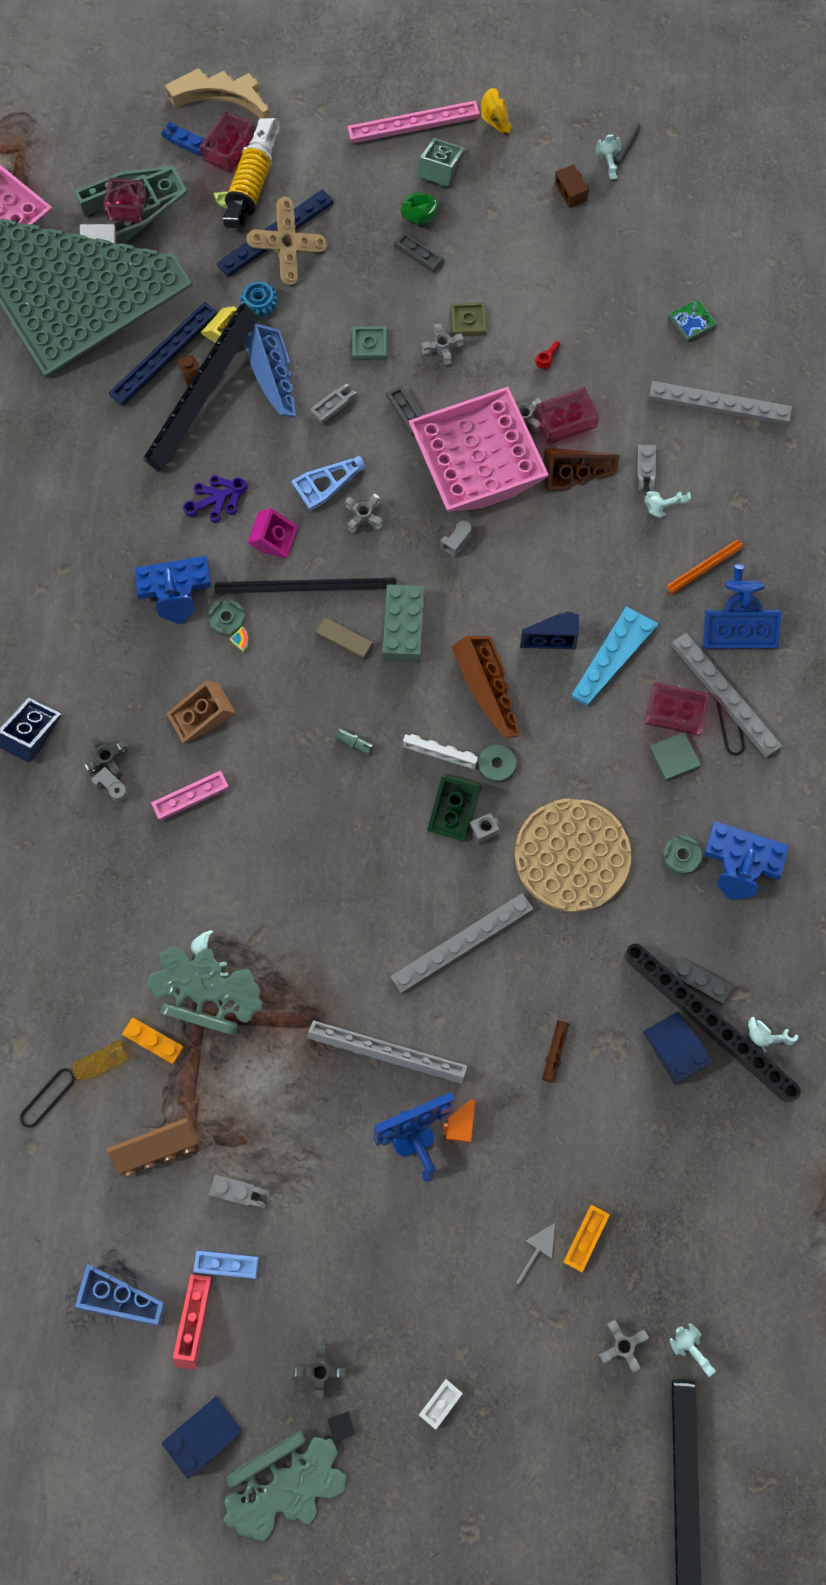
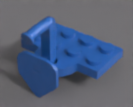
[135,556,211,624]
[703,564,782,648]
[704,821,789,900]
[373,1092,455,1182]

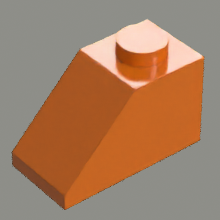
[443,1100,475,1144]

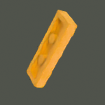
[122,1017,184,1065]
[563,1205,610,1273]

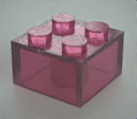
[103,178,147,223]

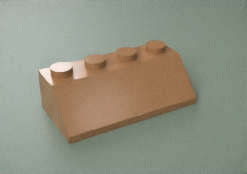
[107,1118,200,1177]

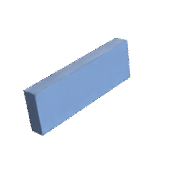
[193,1251,259,1279]

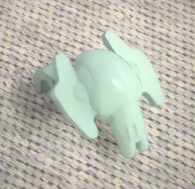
[596,134,621,180]
[644,491,691,518]
[191,930,228,978]
[748,1017,798,1053]
[670,1323,716,1377]

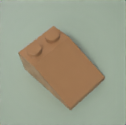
[166,680,236,744]

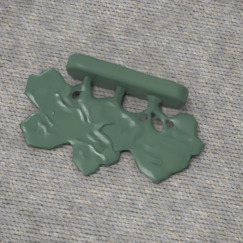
[147,946,262,1035]
[223,1431,347,1542]

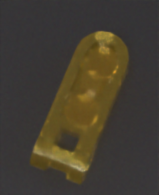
[72,1040,129,1080]

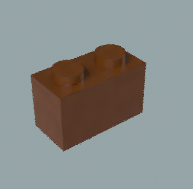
[555,164,590,208]

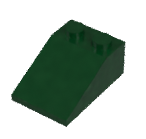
[427,773,482,842]

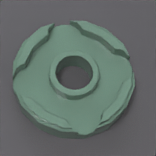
[208,600,245,636]
[478,745,516,782]
[663,835,703,875]

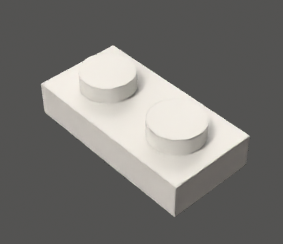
[419,1379,463,1430]

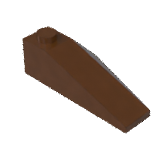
[543,449,619,490]

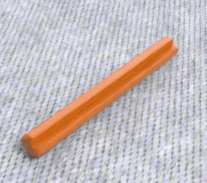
[667,540,743,594]

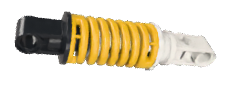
[223,118,279,228]

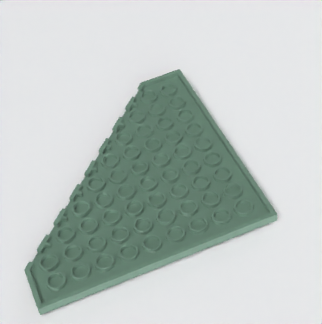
[0,218,193,378]

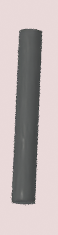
[614,122,641,164]

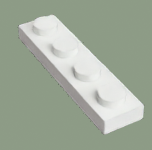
[403,734,478,770]

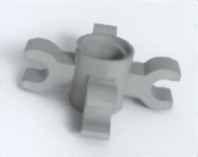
[421,324,464,366]
[513,397,543,434]
[345,494,383,534]
[598,1320,649,1373]

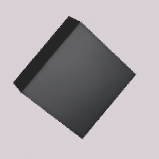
[327,1411,355,1441]

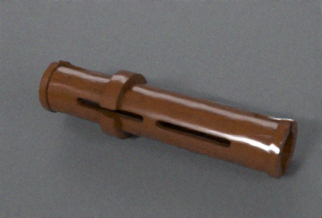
[542,1020,570,1083]

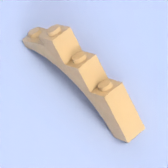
[165,68,270,119]

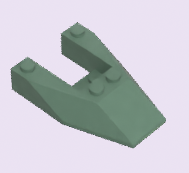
[74,166,187,244]

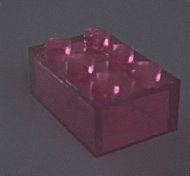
[200,110,255,173]
[534,387,599,444]
[644,681,710,736]

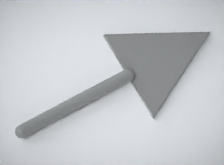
[516,1223,555,1285]

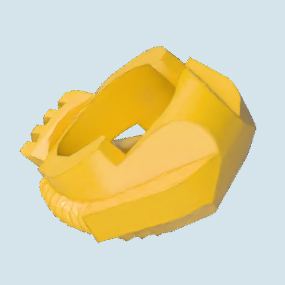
[481,88,512,134]

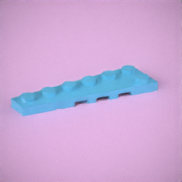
[571,606,658,706]

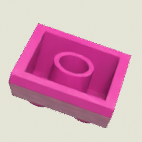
[247,508,298,558]

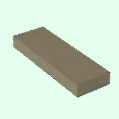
[316,617,373,659]

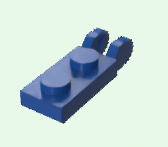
[161,122,208,156]

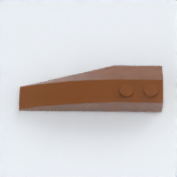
[451,636,520,738]

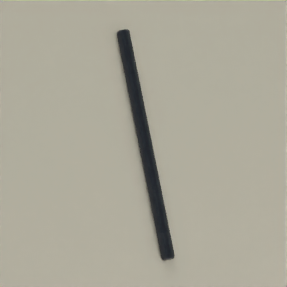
[214,577,396,593]

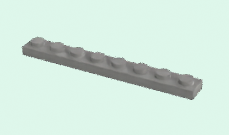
[648,381,792,425]
[671,633,782,758]
[390,893,533,994]
[307,1020,467,1084]

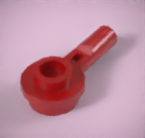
[535,341,561,369]

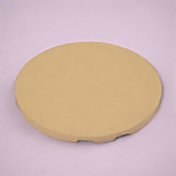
[515,799,631,912]

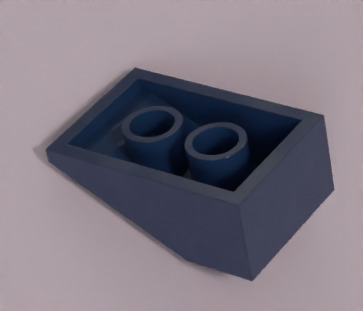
[520,612,579,650]
[0,698,61,763]
[643,1012,713,1085]
[161,1396,243,1480]

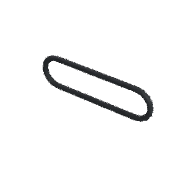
[717,701,744,755]
[20,1068,75,1128]

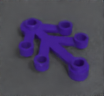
[183,475,248,523]

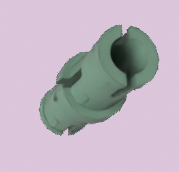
[335,728,374,755]

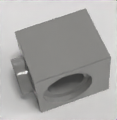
[469,813,501,844]

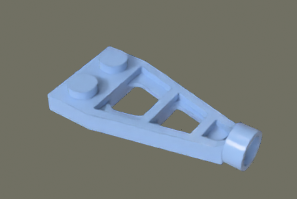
[291,456,366,511]

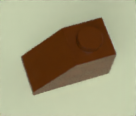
[177,354,199,387]

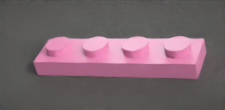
[151,770,229,821]

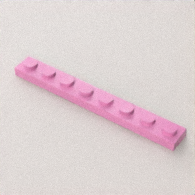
[347,101,480,144]

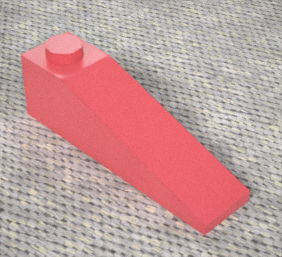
[173,1274,211,1369]

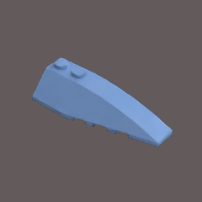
[243,324,296,418]

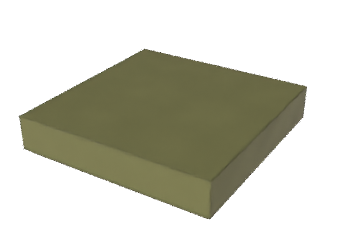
[451,302,487,337]

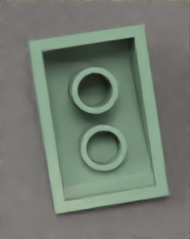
[417,138,465,186]

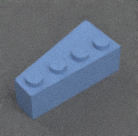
[75,1264,167,1328]

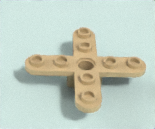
[246,197,327,286]

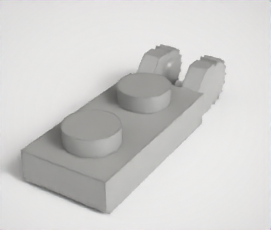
[310,383,357,425]
[637,445,656,491]
[209,1175,270,1209]

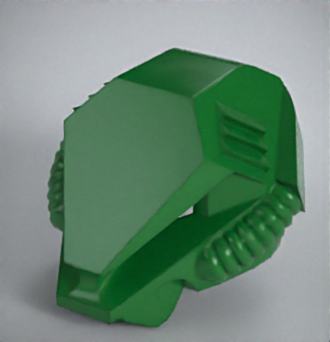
[401,191,439,225]

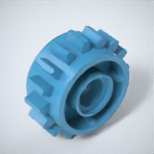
[240,281,278,318]

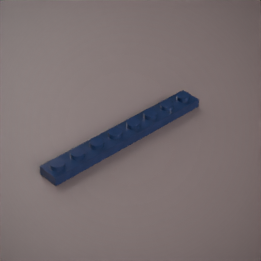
[217,189,333,278]
[109,302,218,406]

